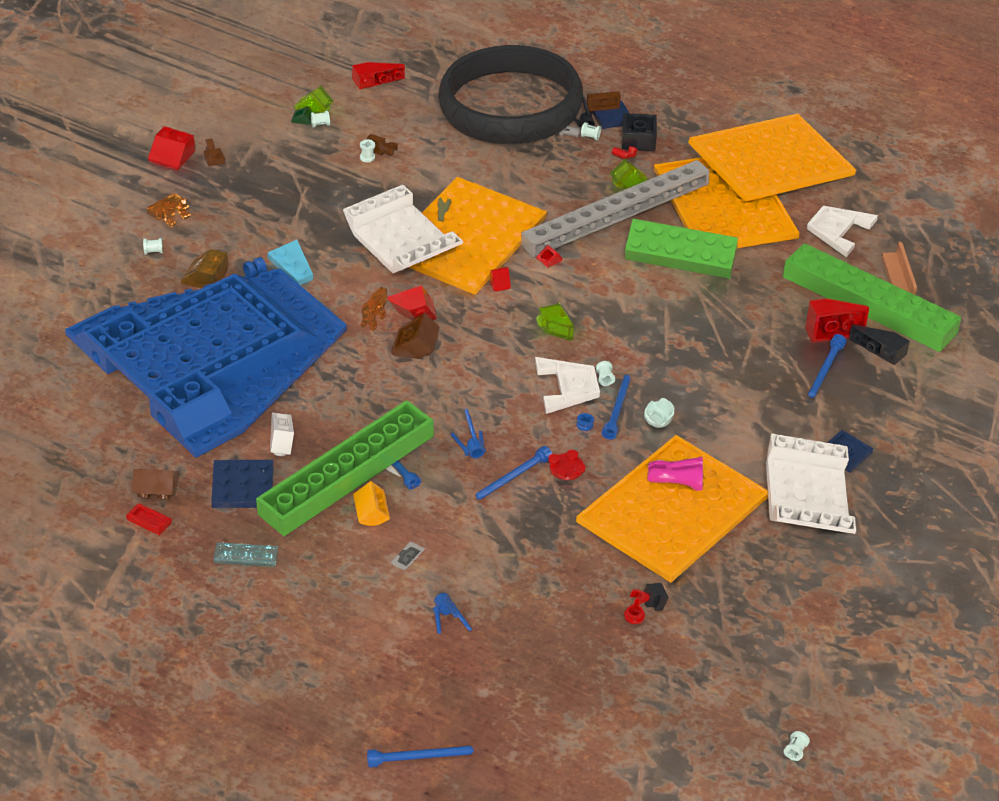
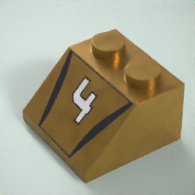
[181,249,228,289]

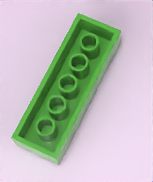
[625,219,738,279]

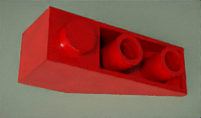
[352,62,405,89]

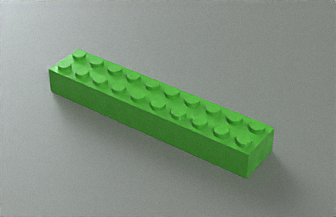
[783,243,961,352]
[256,400,434,536]

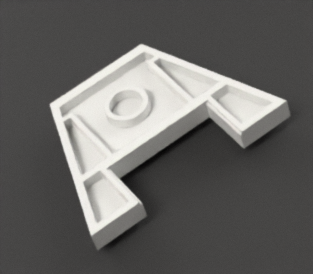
[807,206,878,257]
[535,357,600,414]

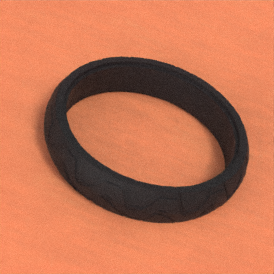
[439,45,583,144]

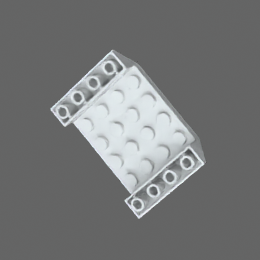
[343,185,463,273]
[766,434,856,534]

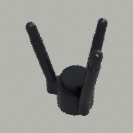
[574,95,595,127]

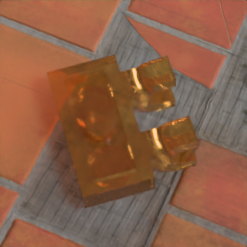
[147,193,190,227]
[361,287,387,331]

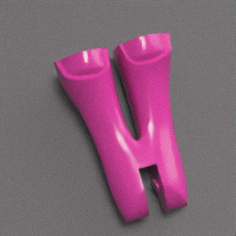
[648,456,703,491]

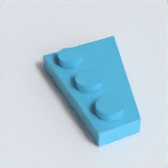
[267,240,313,285]

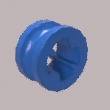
[576,413,594,431]

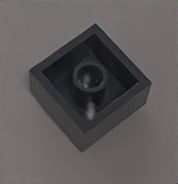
[622,113,657,151]

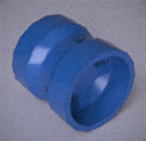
[243,257,267,278]

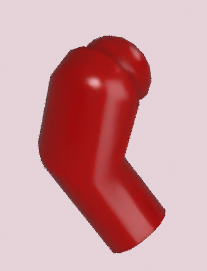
[611,146,638,159]

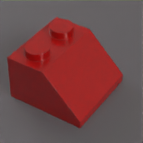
[148,126,195,170]
[387,285,437,320]

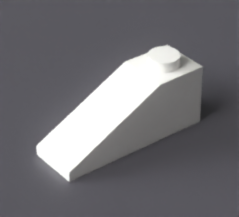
[270,412,294,456]

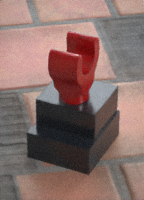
[630,583,669,611]

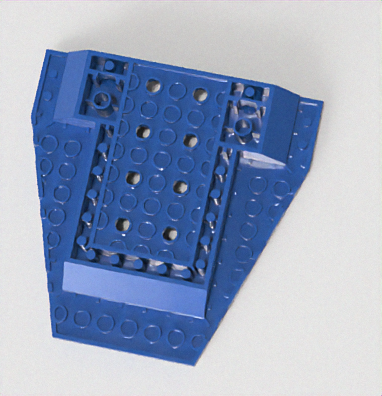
[65,268,347,458]

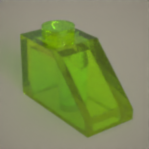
[293,86,334,114]
[610,159,649,189]
[537,303,574,341]

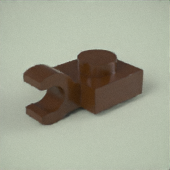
[367,134,398,156]
[204,138,225,167]

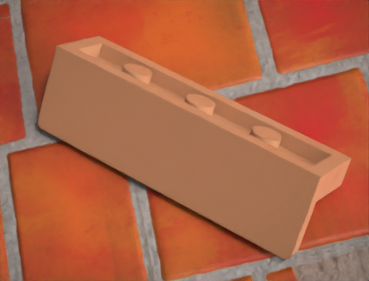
[881,242,917,295]

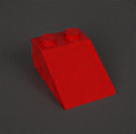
[805,299,869,343]

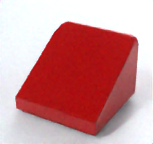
[536,245,563,268]
[490,267,511,292]

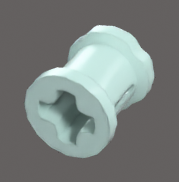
[311,111,330,127]
[581,122,601,141]
[360,139,375,162]
[143,238,163,255]
[596,361,615,386]
[784,731,810,761]

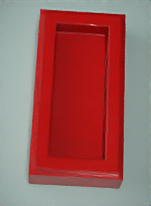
[126,503,172,536]

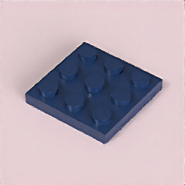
[211,459,274,508]

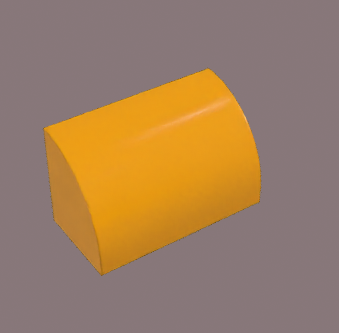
[353,481,390,526]

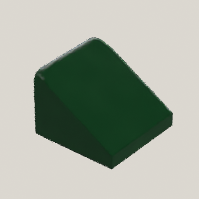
[291,106,313,125]

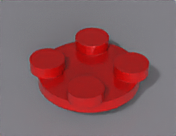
[548,450,586,480]

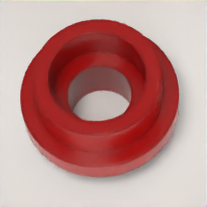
[624,605,645,624]

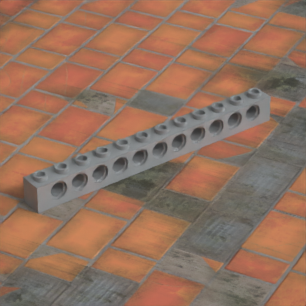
[521,160,709,257]

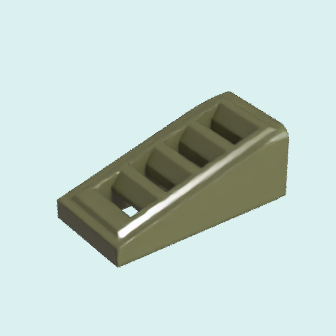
[438,197,452,222]

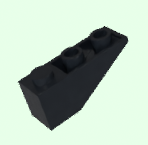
[849,324,910,365]

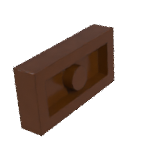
[586,91,621,112]

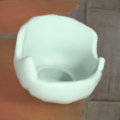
[644,398,674,428]

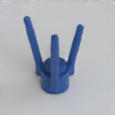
[450,409,486,458]
[433,593,472,634]

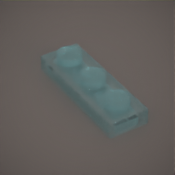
[214,542,278,567]

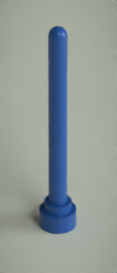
[808,334,847,398]
[601,375,631,440]
[476,446,552,500]
[392,460,421,490]
[367,746,474,768]

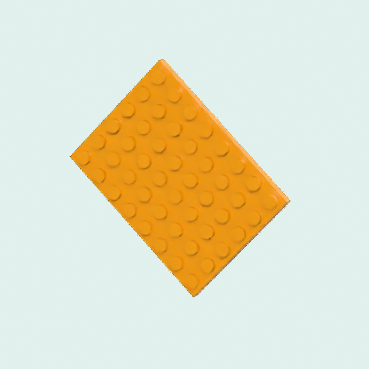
[688,114,856,202]
[654,157,799,248]
[408,177,547,295]
[576,435,768,583]

